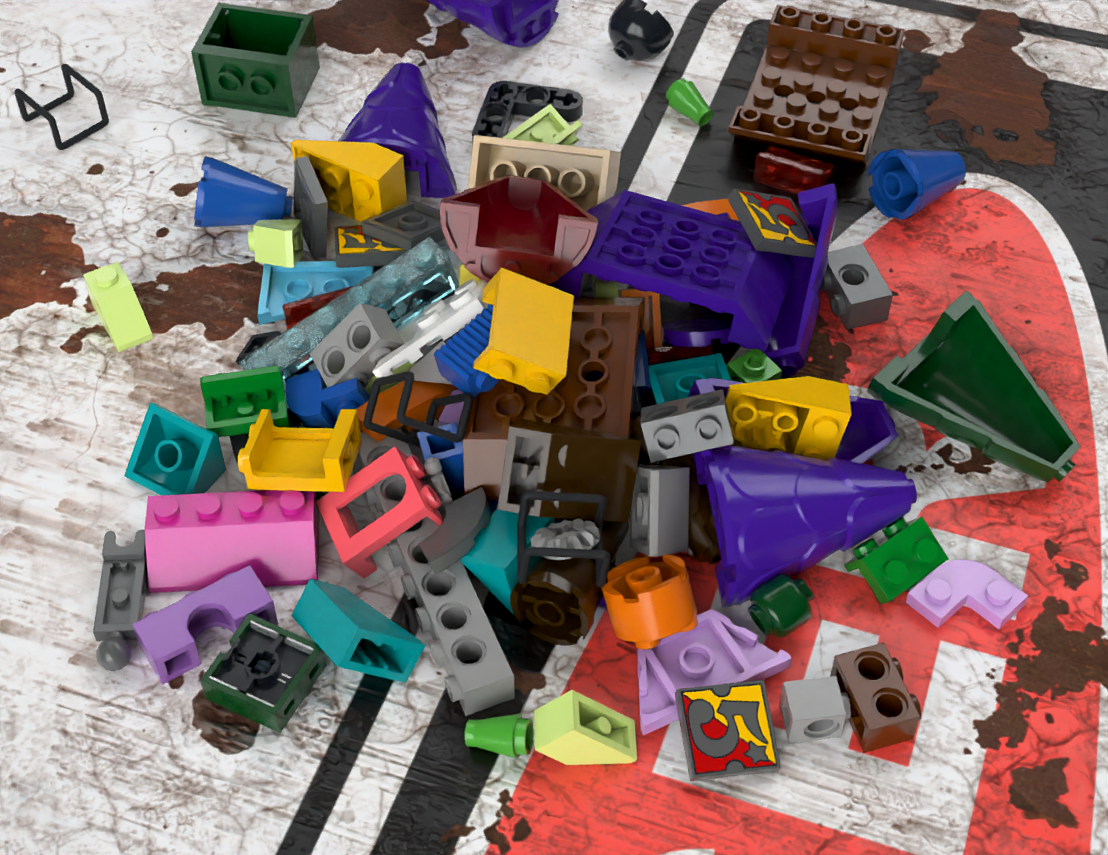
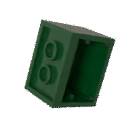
[191,2,320,118]

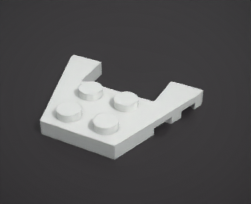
[372,279,489,378]

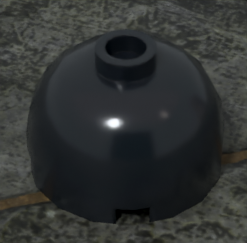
[608,0,674,61]

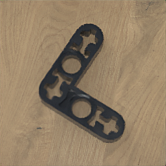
[472,81,583,146]

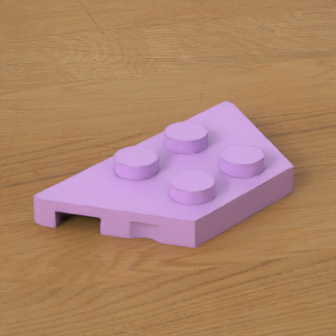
[637,609,792,735]

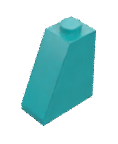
[291,578,426,683]

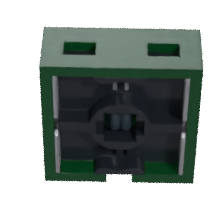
[200,613,327,733]

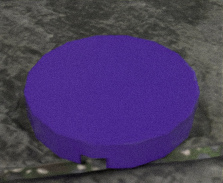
[661,319,732,347]

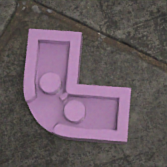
[905,560,1028,629]

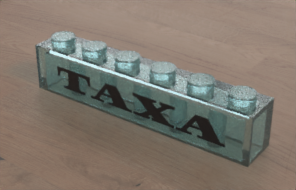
[238,237,459,398]

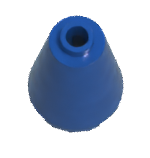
[868,149,966,220]
[194,156,293,228]

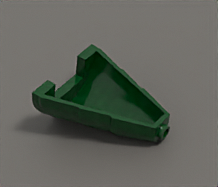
[867,290,1081,483]

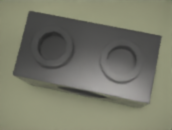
[821,244,893,330]

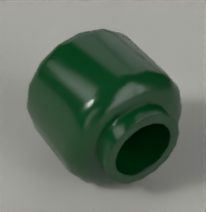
[748,574,814,638]

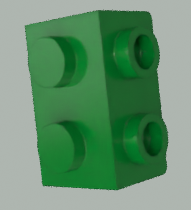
[200,366,289,437]
[844,517,949,604]

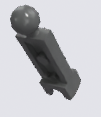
[93,530,148,671]

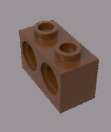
[830,643,922,753]

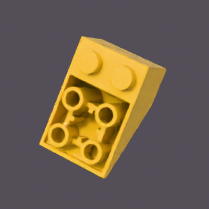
[291,140,408,224]
[725,376,852,461]

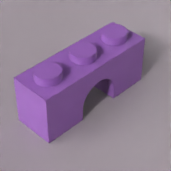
[132,565,278,685]

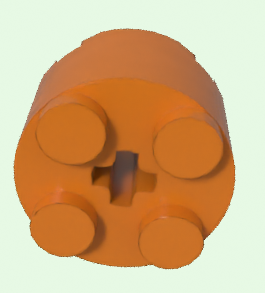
[601,555,698,650]

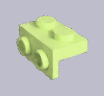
[503,104,583,146]

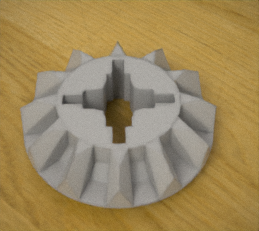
[530,518,600,560]

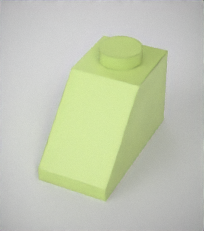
[248,219,304,268]
[83,261,154,352]
[534,690,637,765]

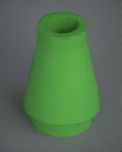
[666,78,714,127]
[465,713,534,759]

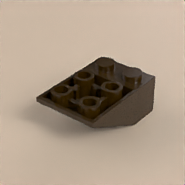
[497,418,642,522]

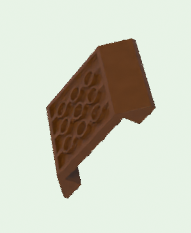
[728,5,905,164]
[463,297,645,501]

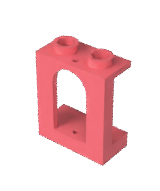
[316,446,443,579]

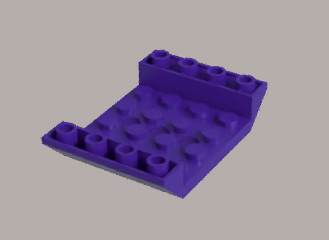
[548,190,794,351]

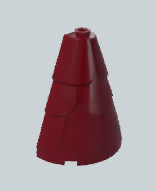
[440,175,598,285]

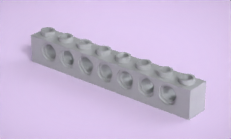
[352,427,515,716]

